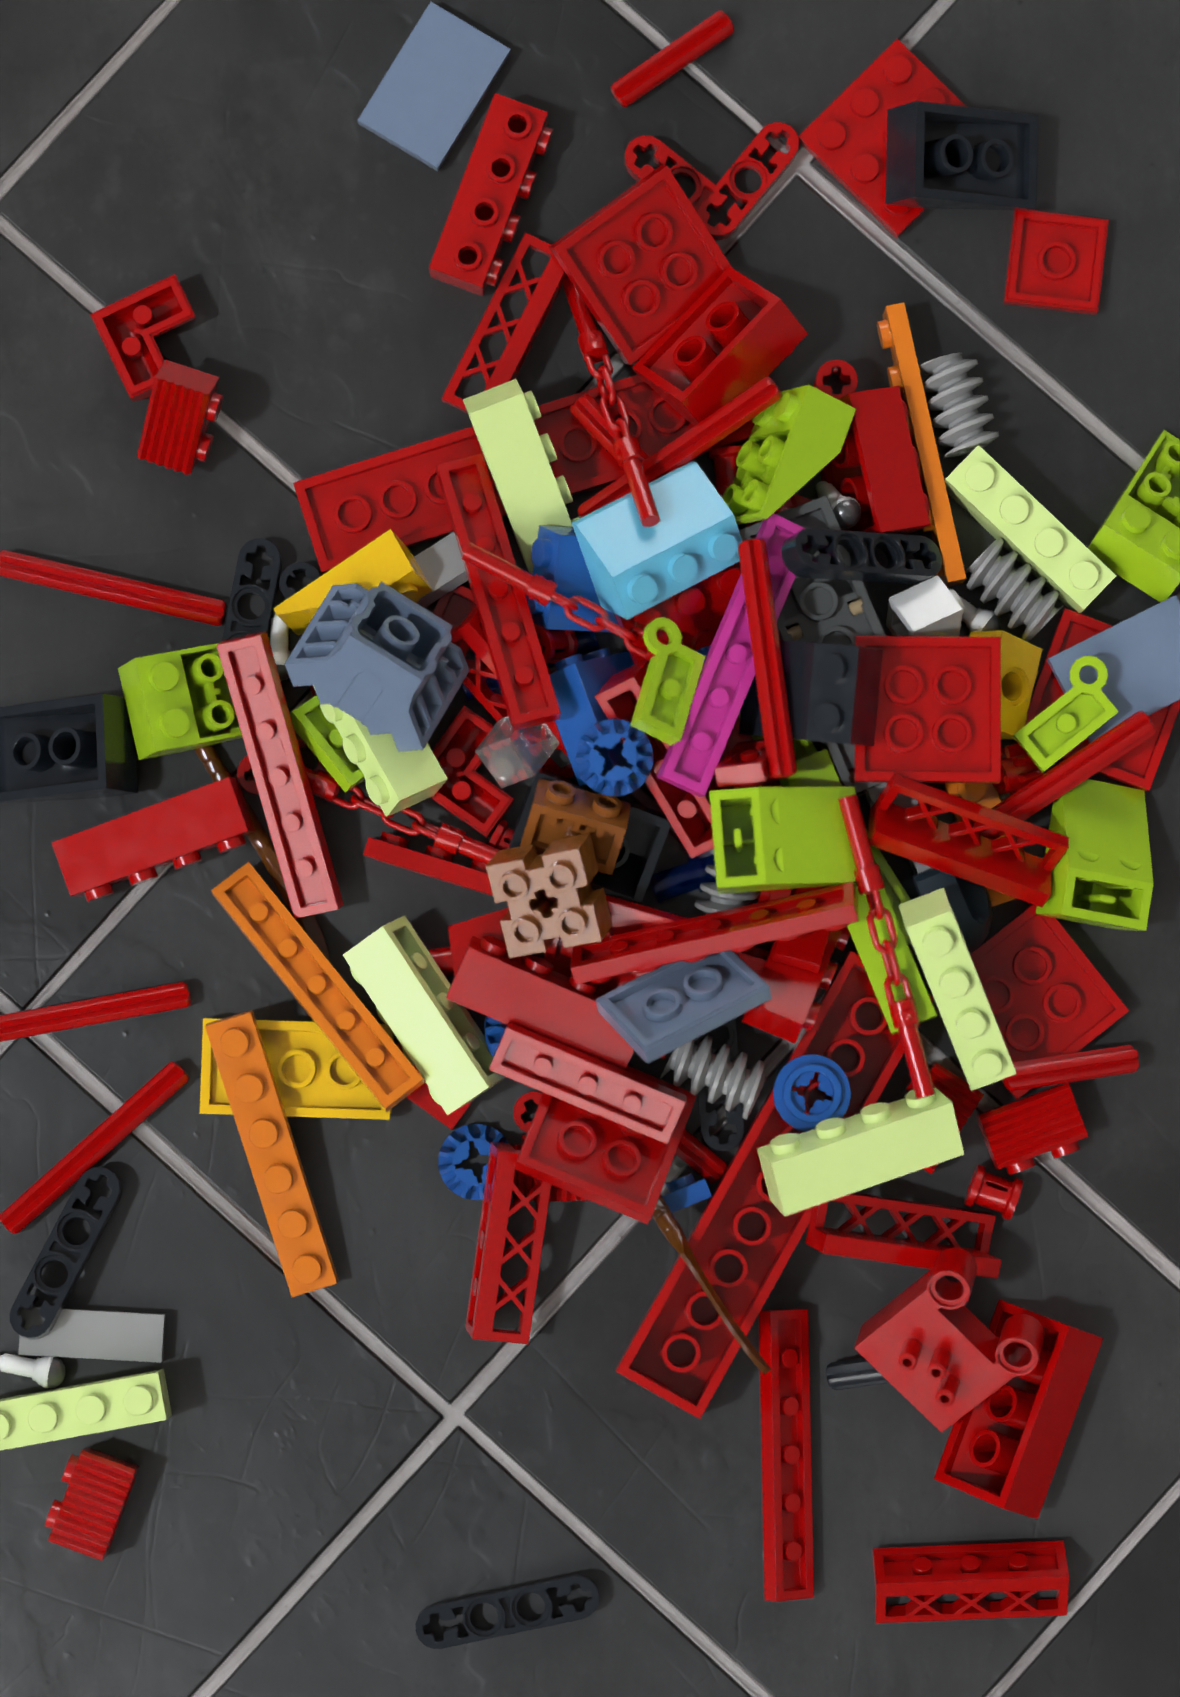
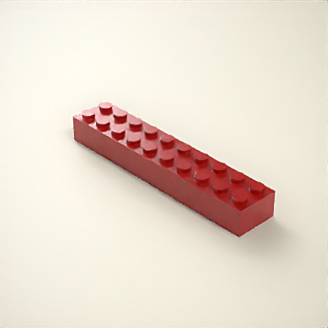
[615,951,934,1419]

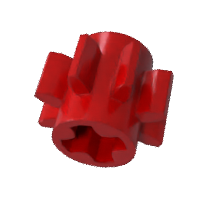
[992,743,1049,796]

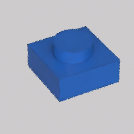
[662,1173,712,1213]

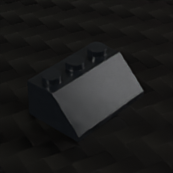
[508,766,671,905]

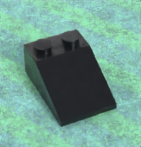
[885,101,1038,211]
[739,640,883,746]
[0,693,138,804]

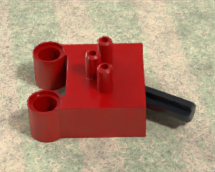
[826,1248,1045,1433]

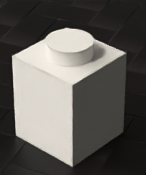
[886,575,964,637]

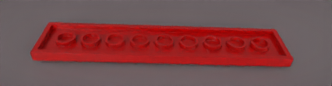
[293,374,754,575]

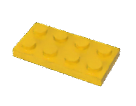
[199,1018,394,1120]

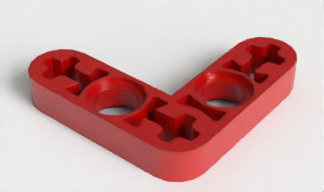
[625,122,799,240]

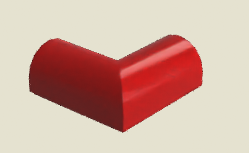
[90,274,196,401]
[430,705,515,838]

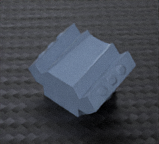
[285,581,469,752]

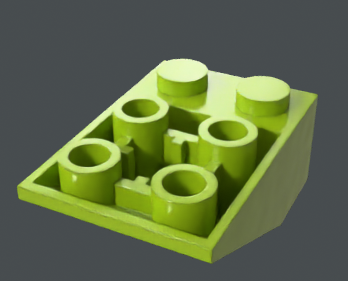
[722,385,856,525]
[1087,430,1180,603]
[118,634,269,760]
[1036,779,1154,931]
[709,786,857,895]

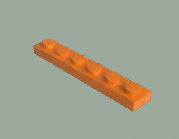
[877,302,966,587]
[211,862,424,1112]
[205,1010,339,1297]

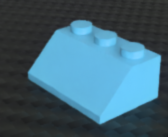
[572,461,742,620]

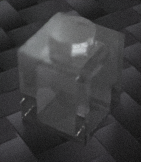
[475,716,559,788]

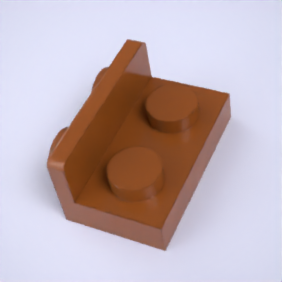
[520,779,631,875]

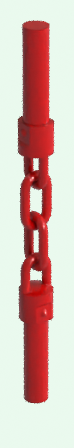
[563,278,660,527]
[461,542,668,662]
[246,756,499,865]
[838,795,935,1099]

